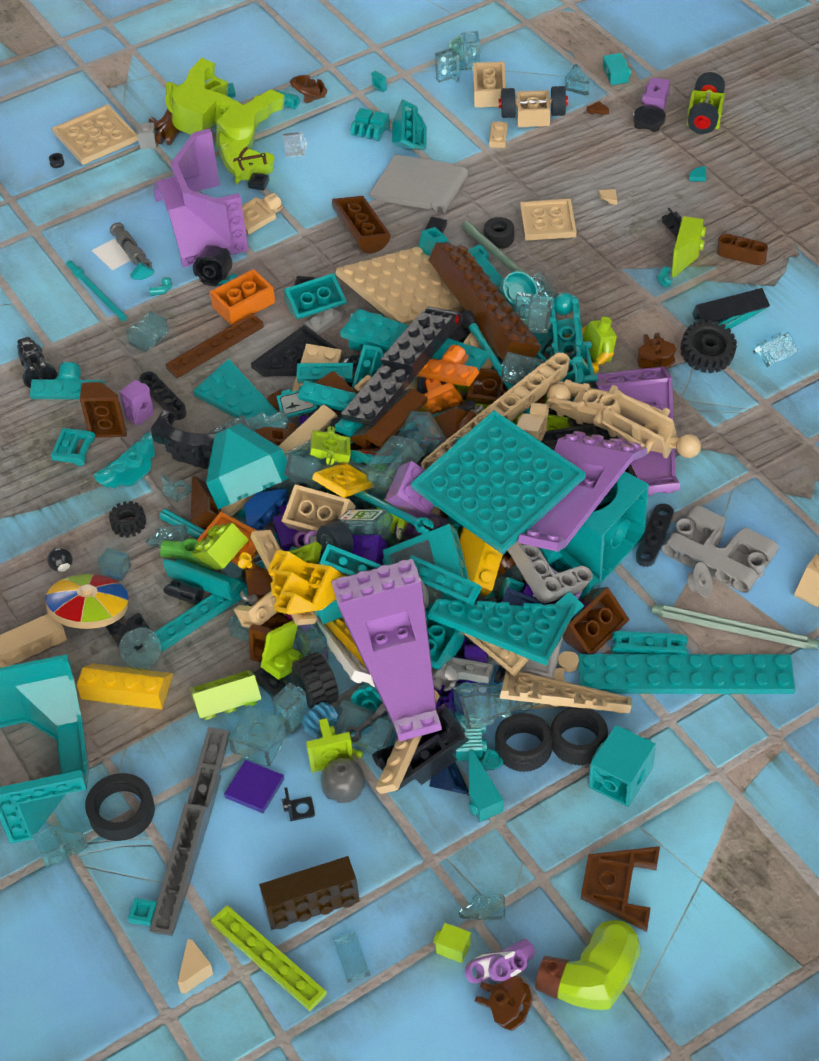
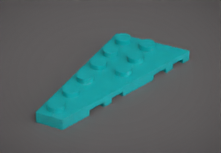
[193,359,287,429]

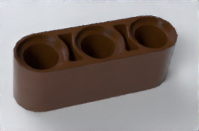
[717,234,768,265]

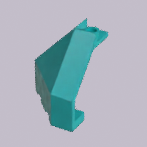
[206,423,294,510]

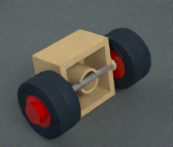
[498,86,568,127]

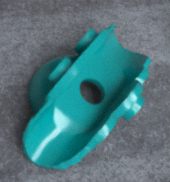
[93,431,155,488]

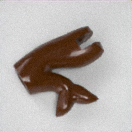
[149,109,179,145]

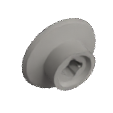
[687,562,713,598]

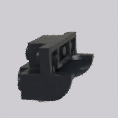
[150,409,227,469]
[372,703,469,791]

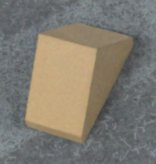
[178,939,213,994]

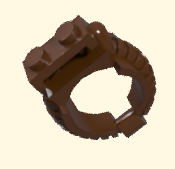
[289,75,327,103]

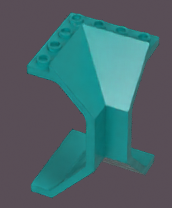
[0,654,89,844]

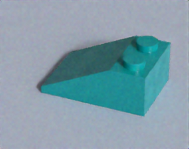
[425,611,464,670]

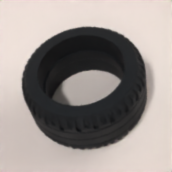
[551,707,608,766]
[495,713,553,772]

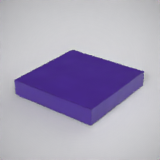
[224,760,284,814]

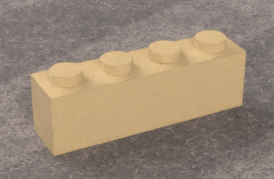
[0,614,67,668]

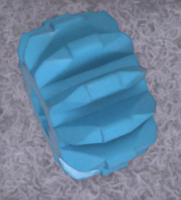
[301,702,339,739]

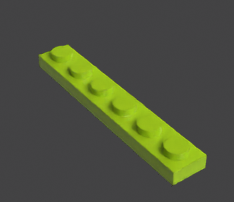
[210,905,327,1011]

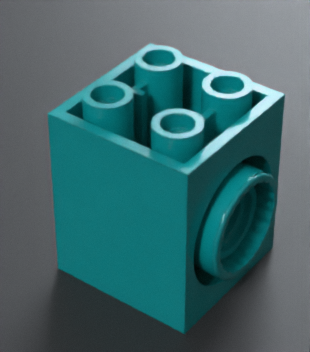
[589,725,656,807]

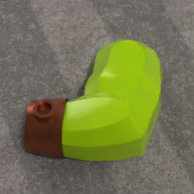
[535,920,641,1010]

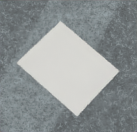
[92,238,131,270]

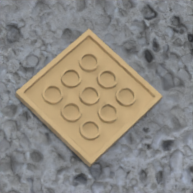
[52,104,139,165]

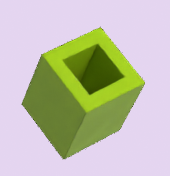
[433,923,471,963]

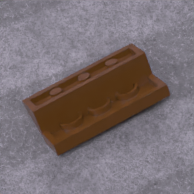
[350,388,428,449]

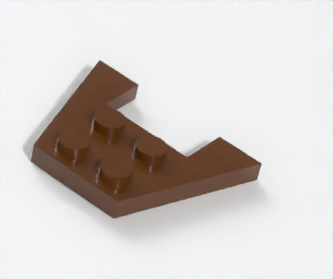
[581,846,660,932]

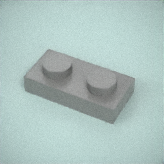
[304,308,342,335]

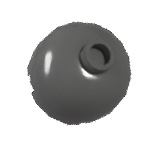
[321,758,365,803]

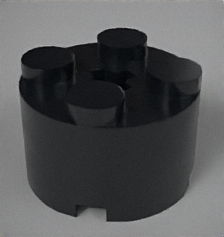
[193,245,233,286]

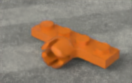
[417,345,480,387]

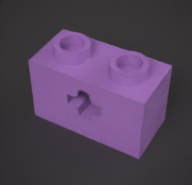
[642,78,670,110]
[119,380,154,426]

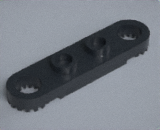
[636,504,674,567]

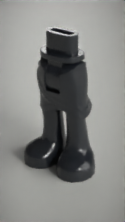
[17,337,57,388]

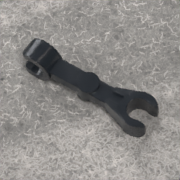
[345,703,388,743]

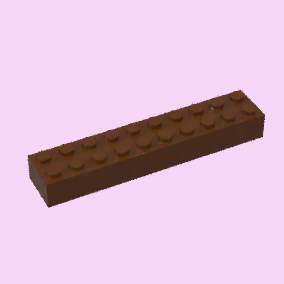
[428,242,541,364]

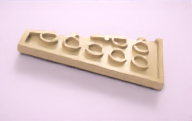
[500,670,632,714]

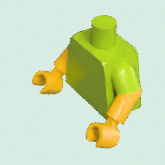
[565,317,617,374]

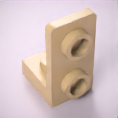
[234,590,277,628]

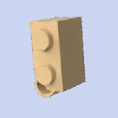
[517,403,549,442]

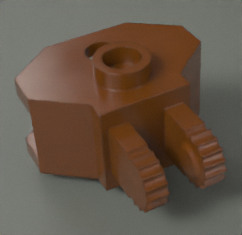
[637,333,676,369]
[474,976,533,1031]

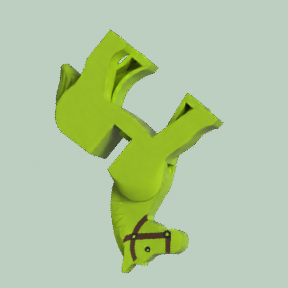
[165,57,285,185]

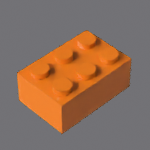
[210,269,275,325]

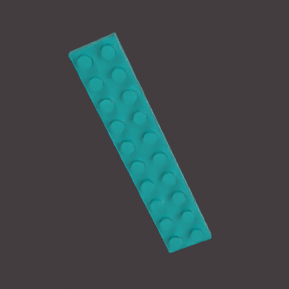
[578,654,795,694]

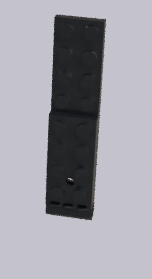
[341,306,463,427]

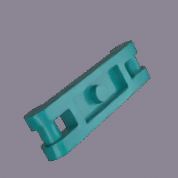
[612,631,688,654]

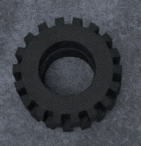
[292,652,338,709]

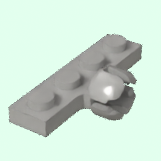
[432,657,493,691]

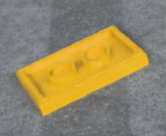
[312,462,376,498]

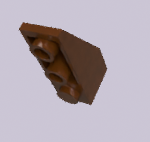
[190,476,221,530]

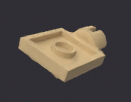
[242,193,283,235]

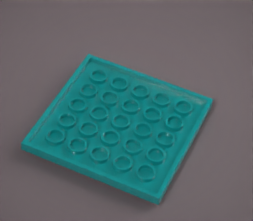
[411,410,586,555]

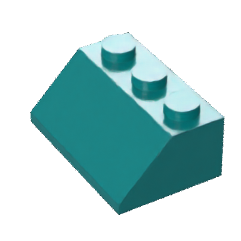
[284,273,347,320]

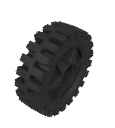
[680,320,737,373]

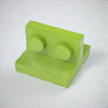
[306,718,354,773]

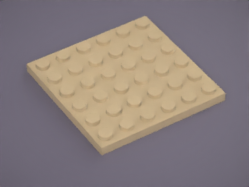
[335,247,465,325]

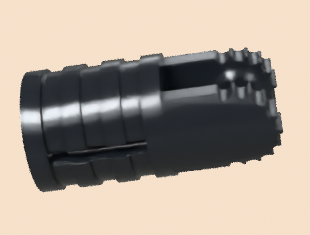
[163,579,204,605]

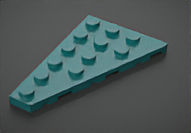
[428,599,576,666]

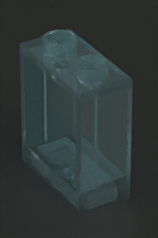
[362,436,425,487]

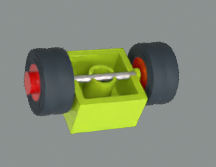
[687,72,725,134]

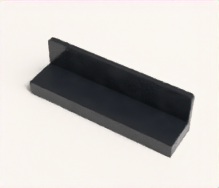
[692,288,770,323]

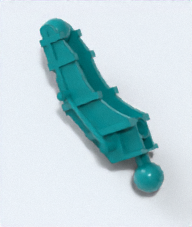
[546,292,598,402]

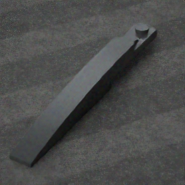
[149,727,230,936]

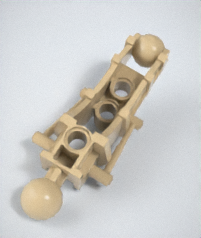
[546,379,701,458]

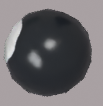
[47,548,73,572]

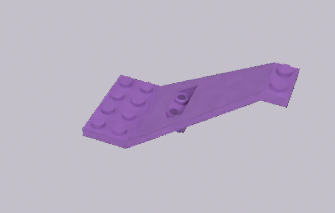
[592,366,680,496]

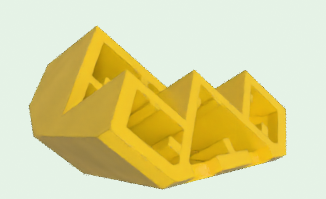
[268,550,347,615]

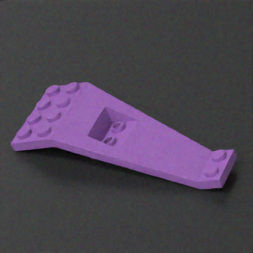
[518,431,647,551]
[331,559,442,742]

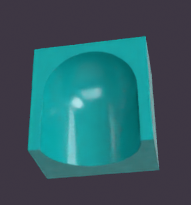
[564,471,649,587]

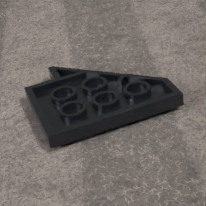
[251,326,338,377]

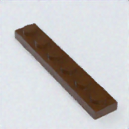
[166,313,264,378]

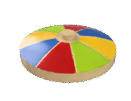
[46,574,129,629]

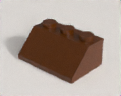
[80,382,127,438]
[562,587,630,654]

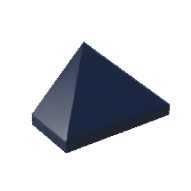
[429,762,469,794]

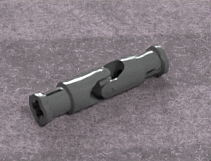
[110,222,152,268]

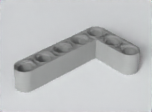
[508,540,593,603]

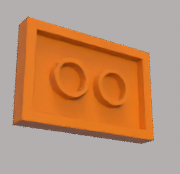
[197,512,258,569]

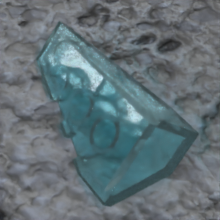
[453,683,541,729]

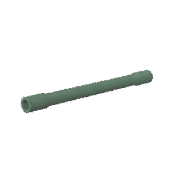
[462,221,530,276]

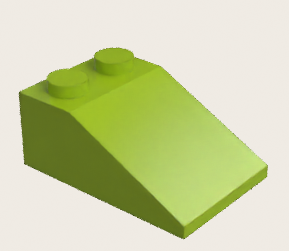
[672,216,706,277]

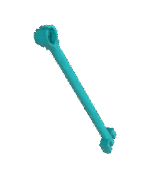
[354,491,434,534]

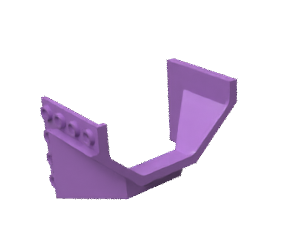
[152,128,249,268]

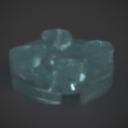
[119,627,161,670]

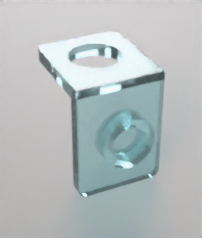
[161,475,192,503]

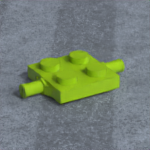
[310,426,350,465]

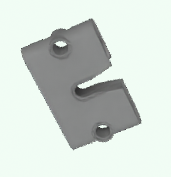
[662,505,779,593]

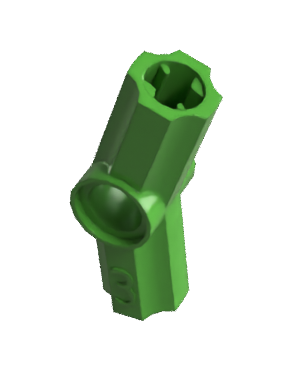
[160,539,215,571]

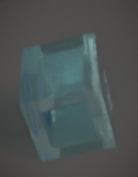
[97,548,131,581]

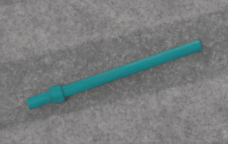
[66,260,127,321]

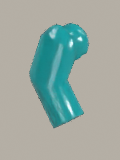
[656,266,673,287]
[149,277,172,296]

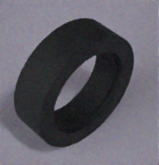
[85,773,155,841]

